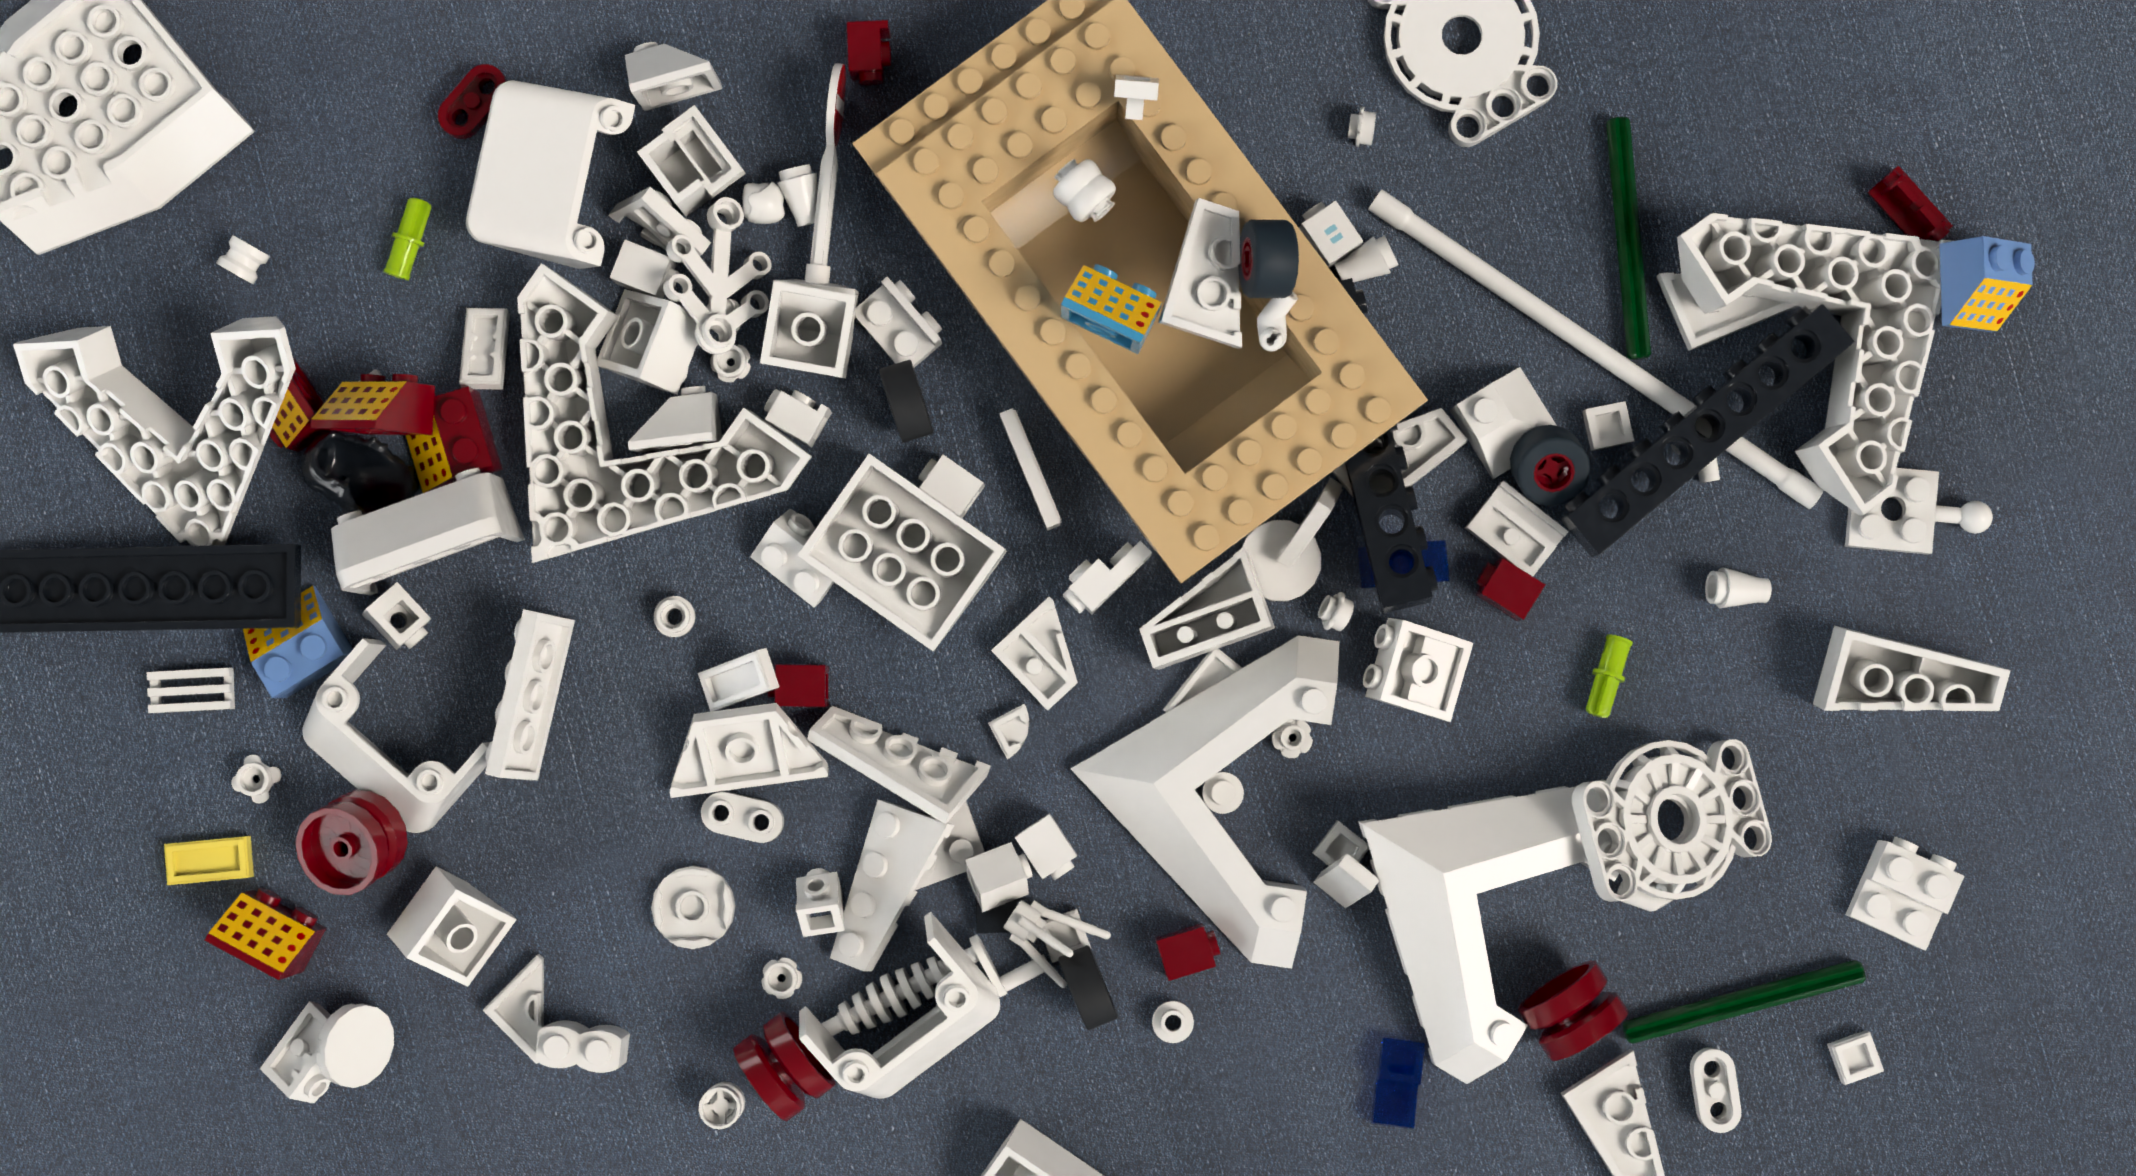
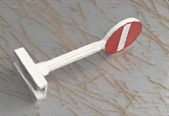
[772,63,859,307]

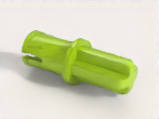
[383,198,432,281]
[1586,634,1633,718]

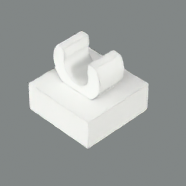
[1114,75,1159,120]

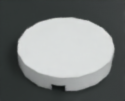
[1242,520,1321,602]
[651,865,736,949]
[316,1003,394,1088]

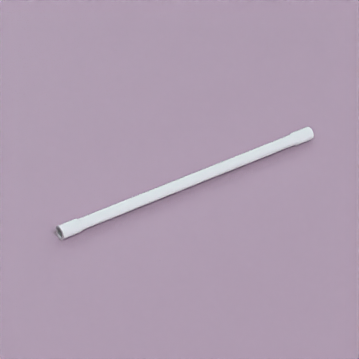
[1368,189,1824,509]

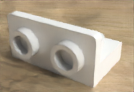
[855,277,942,368]
[260,1001,331,1103]

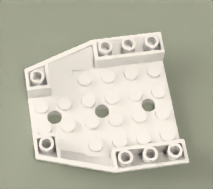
[0,0,255,255]

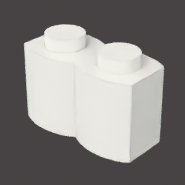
[535,1020,630,1073]

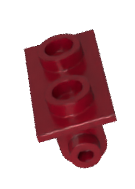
[1867,165,1953,242]

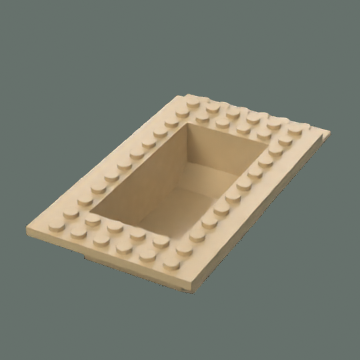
[852,0,1428,584]

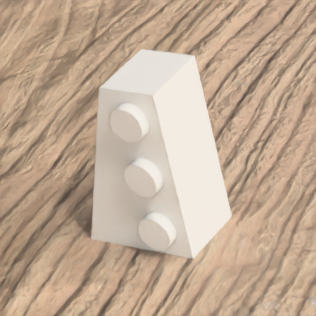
[1139,547,1275,670]

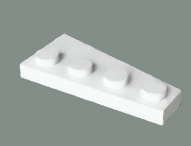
[807,706,991,824]
[830,800,955,971]

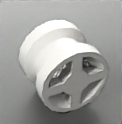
[216,235,270,284]

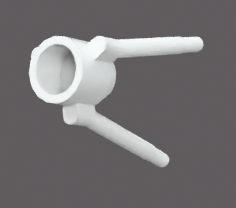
[1003,900,1111,988]

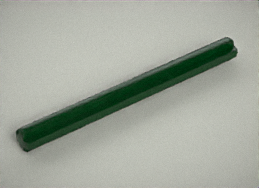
[1606,117,1651,360]
[1623,960,1866,1044]

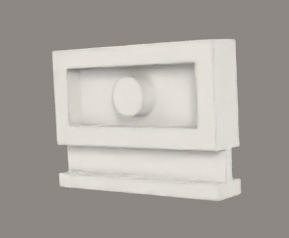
[1465,480,1569,576]

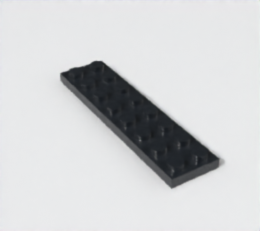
[0,544,301,633]

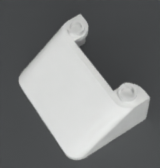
[466,80,635,269]

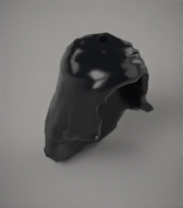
[301,433,418,515]

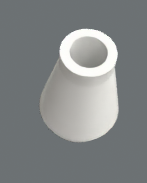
[777,164,818,227]
[1334,235,1398,282]
[1705,567,1772,608]

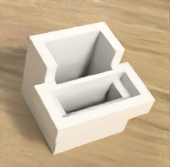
[637,105,746,217]

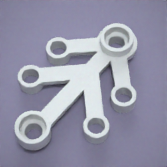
[663,197,771,355]

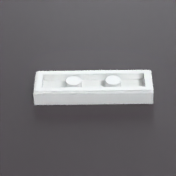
[1000,408,1062,531]

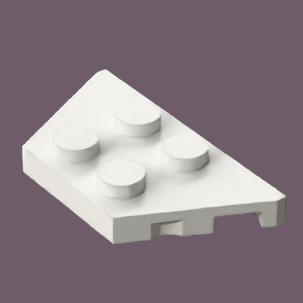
[670,703,829,798]

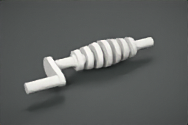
[821,934,1047,1036]

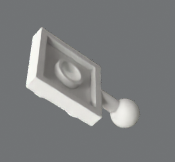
[1845,468,1993,555]

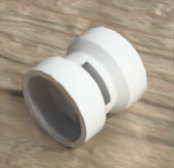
[699,1081,745,1129]

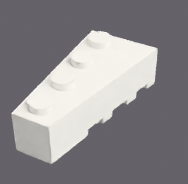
[1813,625,2010,711]

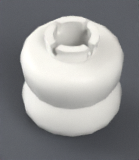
[1053,159,1116,222]

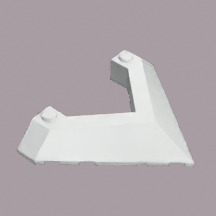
[1677,213,1951,515]
[517,263,812,563]
[13,316,296,546]
[1070,635,1340,969]
[1358,780,1619,1084]

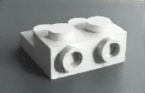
[1062,541,1152,615]
[1363,618,1473,722]
[1845,837,1964,951]

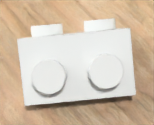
[750,509,834,607]

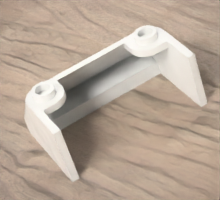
[331,468,525,595]
[302,638,491,833]
[799,912,1000,1099]

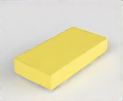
[164,836,254,885]

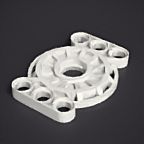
[1367,0,1557,147]
[1571,739,1772,902]

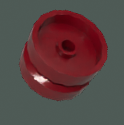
[295,790,408,895]
[1518,960,1628,1061]
[733,1011,836,1122]

